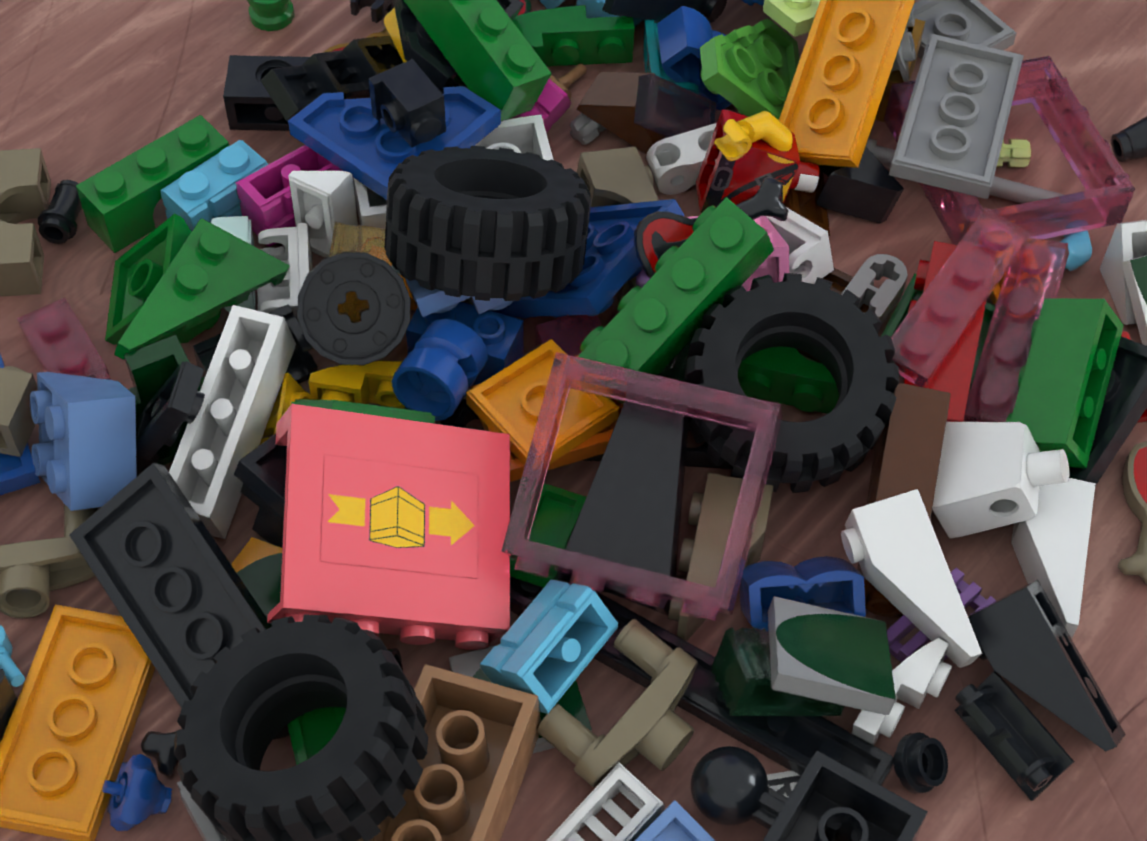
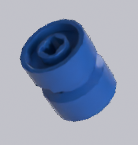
[392,319,488,421]

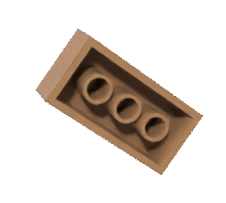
[357,664,541,841]

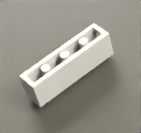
[169,305,296,539]

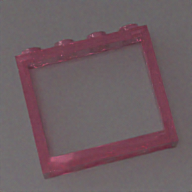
[884,56,1135,251]
[501,352,783,621]

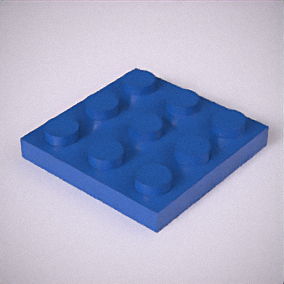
[491,199,685,319]

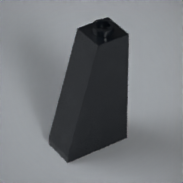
[558,380,690,616]

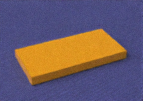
[779,0,915,168]
[0,604,155,841]

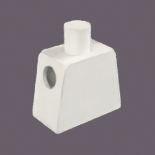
[932,422,1069,539]

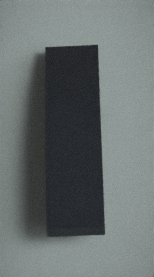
[260,35,403,121]

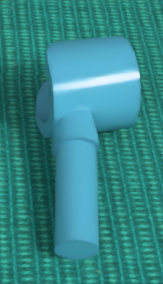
[0,625,25,687]

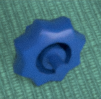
[102,754,172,831]

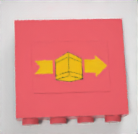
[267,404,510,650]

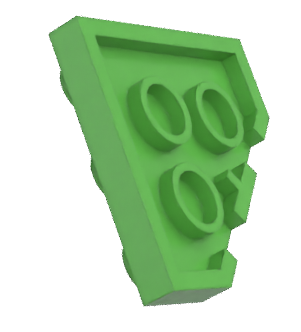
[700,18,800,120]

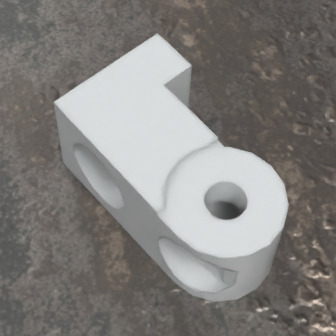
[646,123,717,195]

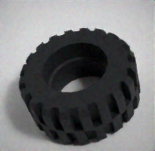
[384,146,591,301]
[682,273,899,493]
[174,615,428,841]

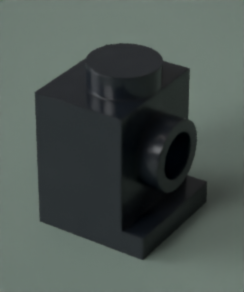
[368,59,446,148]

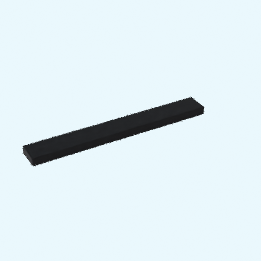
[510,572,894,786]

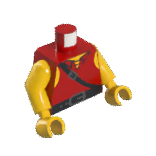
[696,109,819,214]

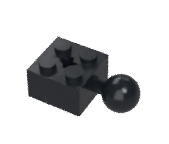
[691,746,928,841]

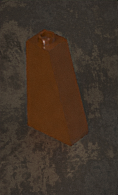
[857,383,951,617]

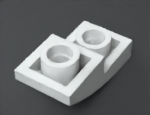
[852,638,952,745]

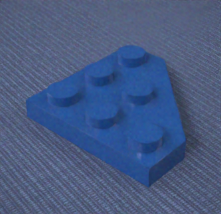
[288,86,501,200]

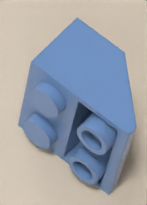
[30,372,137,511]

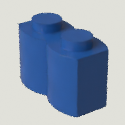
[657,6,732,110]
[738,556,866,631]

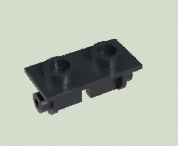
[955,671,1075,801]

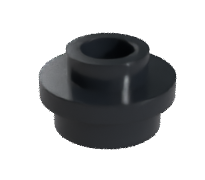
[893,732,948,793]

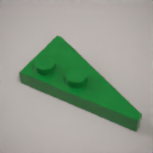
[114,218,290,360]

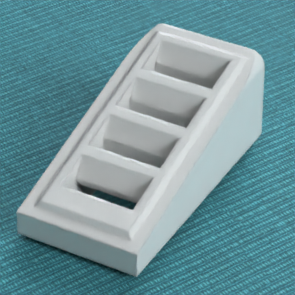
[546,762,666,841]

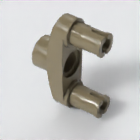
[0,504,98,618]
[537,618,698,787]

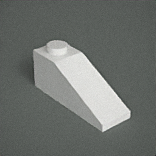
[1011,478,1096,639]
[841,489,982,668]

